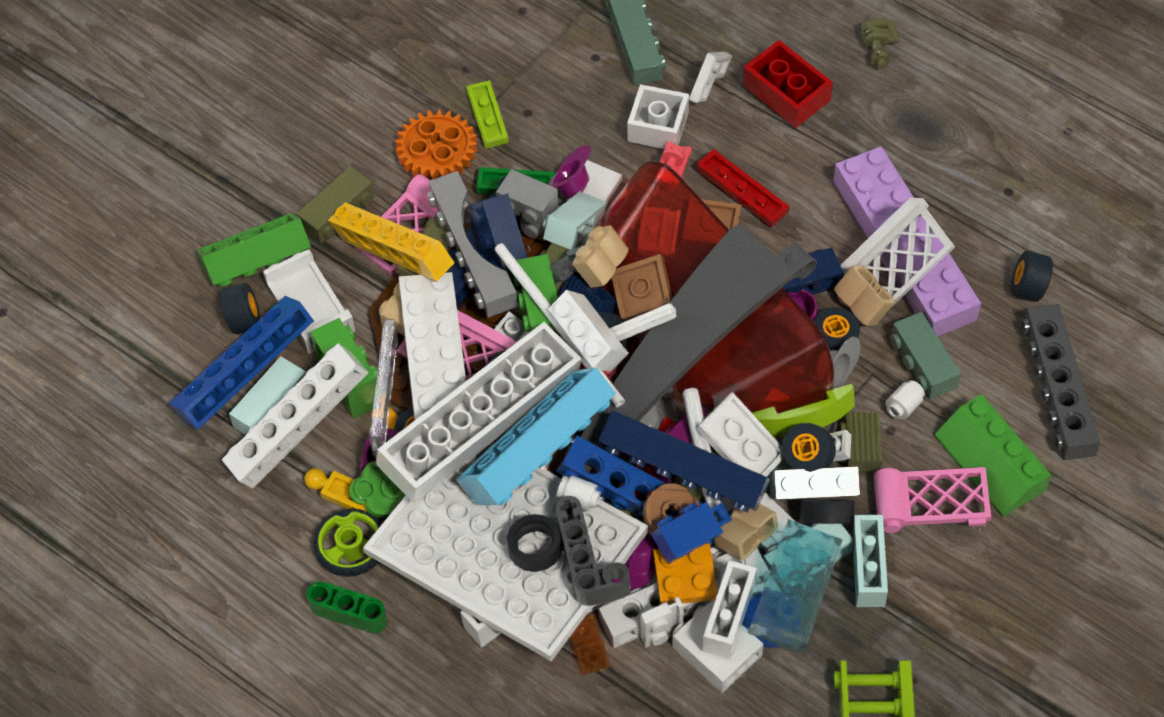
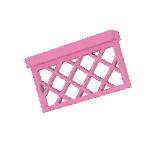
[397,310,517,381]

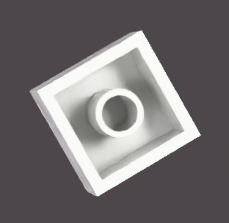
[627,84,689,149]

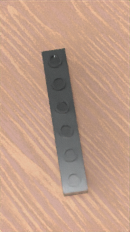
[1021,304,1100,460]

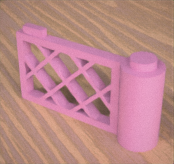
[354,174,438,276]
[873,467,991,533]

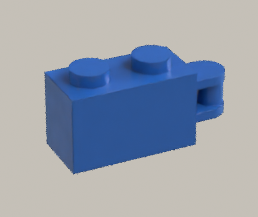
[651,502,732,564]

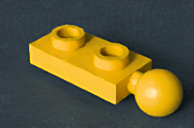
[304,468,367,512]

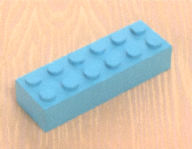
[456,368,616,506]

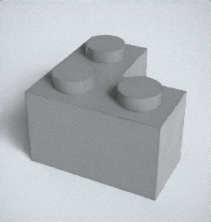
[496,169,558,241]

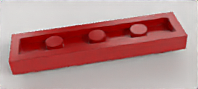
[696,149,789,227]

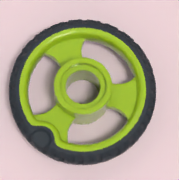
[314,508,382,577]

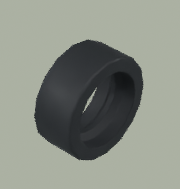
[800,499,854,524]
[507,514,563,572]

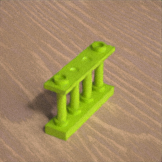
[834,661,915,717]

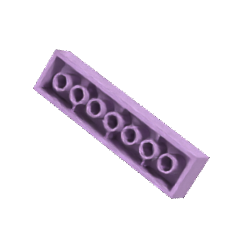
[833,147,981,336]

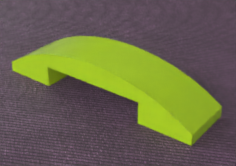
[752,384,855,438]

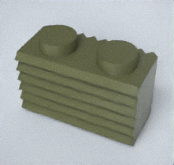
[840,412,882,472]

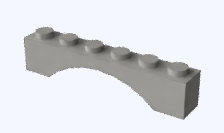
[426,171,518,317]

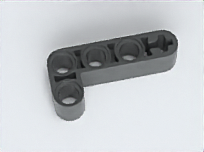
[555,496,630,606]

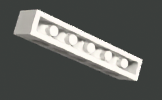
[222,343,369,488]
[599,548,769,649]

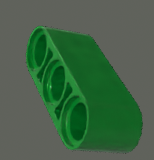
[306,581,388,633]

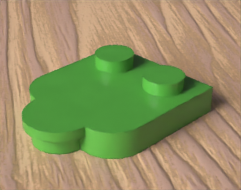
[349,461,406,518]

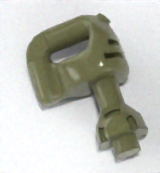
[860,18,900,69]

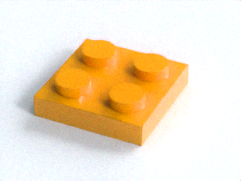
[653,544,718,605]

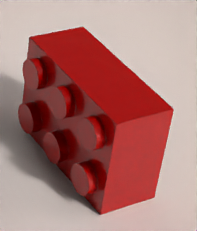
[743,40,833,128]

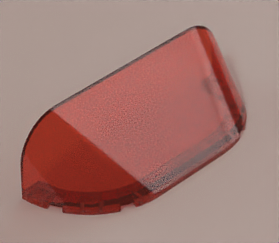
[594,161,834,414]

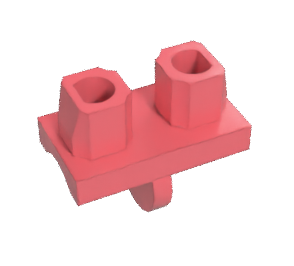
[654,141,692,190]

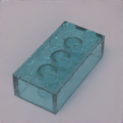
[747,519,843,653]

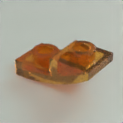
[570,614,611,676]

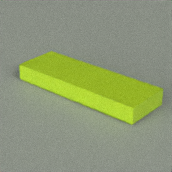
[466,81,509,149]

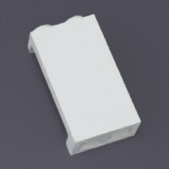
[263,249,355,354]

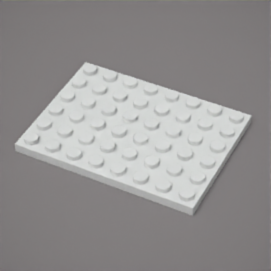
[363,442,649,661]

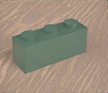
[890,312,961,400]

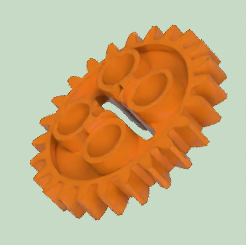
[395,109,477,180]

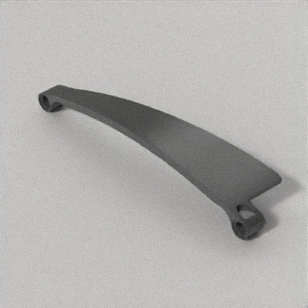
[554,225,817,479]

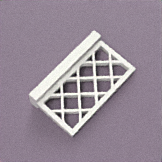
[841,198,955,305]

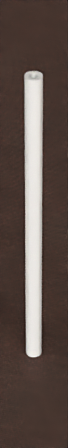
[495,243,625,407]

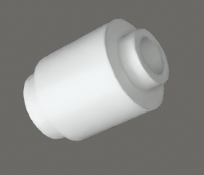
[886,380,925,420]
[556,475,601,512]

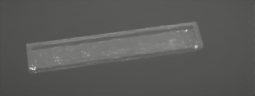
[369,319,398,457]

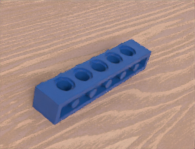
[169,296,314,430]
[556,436,719,546]

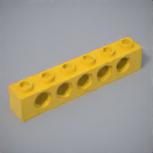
[328,202,454,282]

